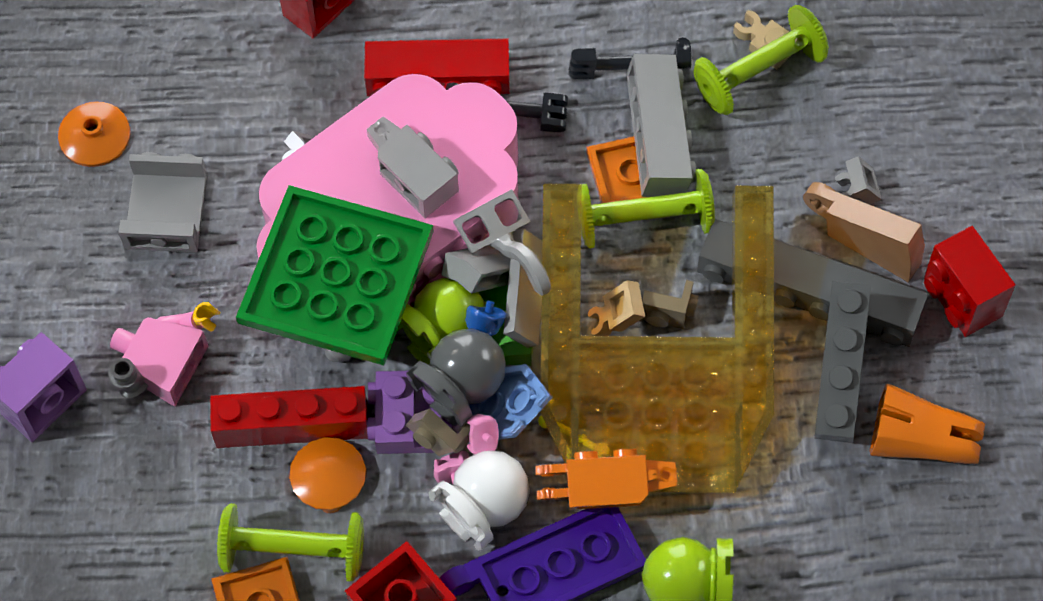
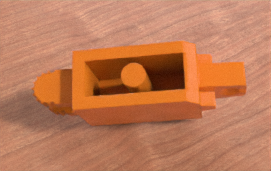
[535,449,677,510]

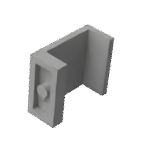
[119,152,207,253]

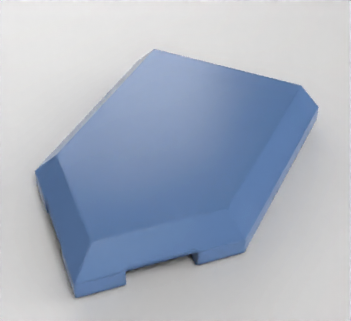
[468,364,553,444]

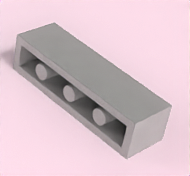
[626,54,696,197]

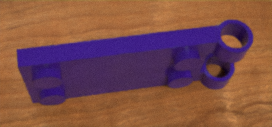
[440,507,646,601]

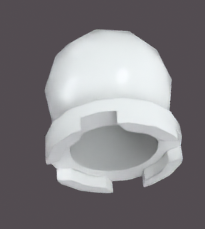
[429,451,530,551]

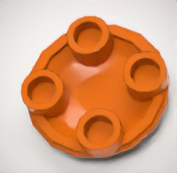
[289,437,367,513]

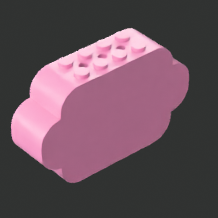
[257,74,519,307]

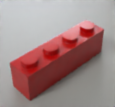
[364,38,510,97]
[210,386,369,448]

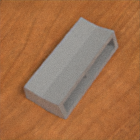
[441,246,511,293]

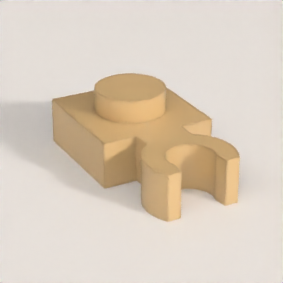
[733,10,797,70]
[588,280,645,337]

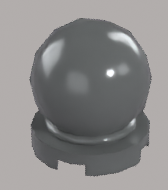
[406,328,505,427]

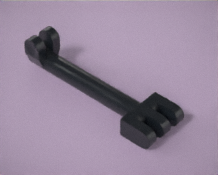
[568,37,692,79]
[446,82,568,132]

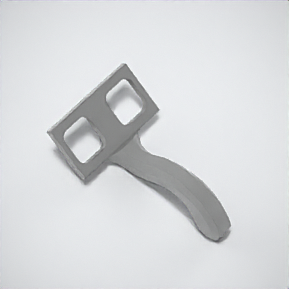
[453,189,551,296]

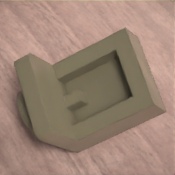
[642,280,699,329]
[406,408,470,456]

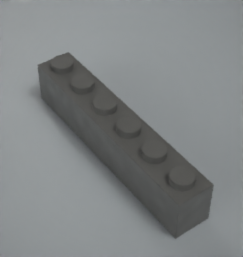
[697,219,928,347]

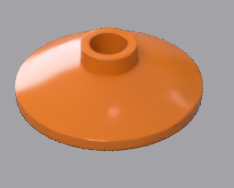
[58,102,131,167]

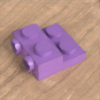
[367,371,454,454]

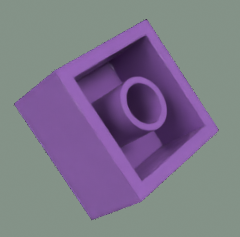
[0,332,87,442]

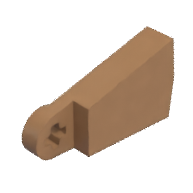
[803,182,925,283]

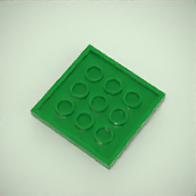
[236,185,434,366]

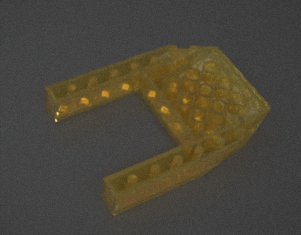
[540,184,774,493]

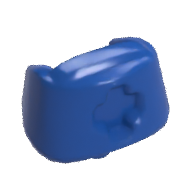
[465,300,507,336]

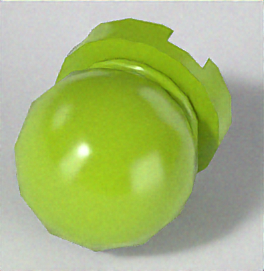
[397,278,486,365]
[642,537,734,601]

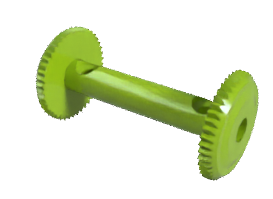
[694,5,829,115]
[577,169,715,249]
[217,503,364,582]

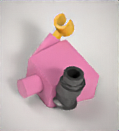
[109,302,221,407]

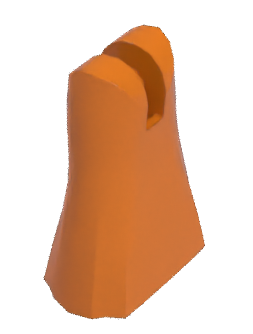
[870,383,985,464]

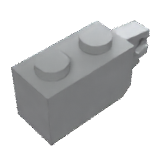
[367,116,459,218]

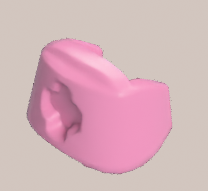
[467,414,499,454]
[434,451,470,485]

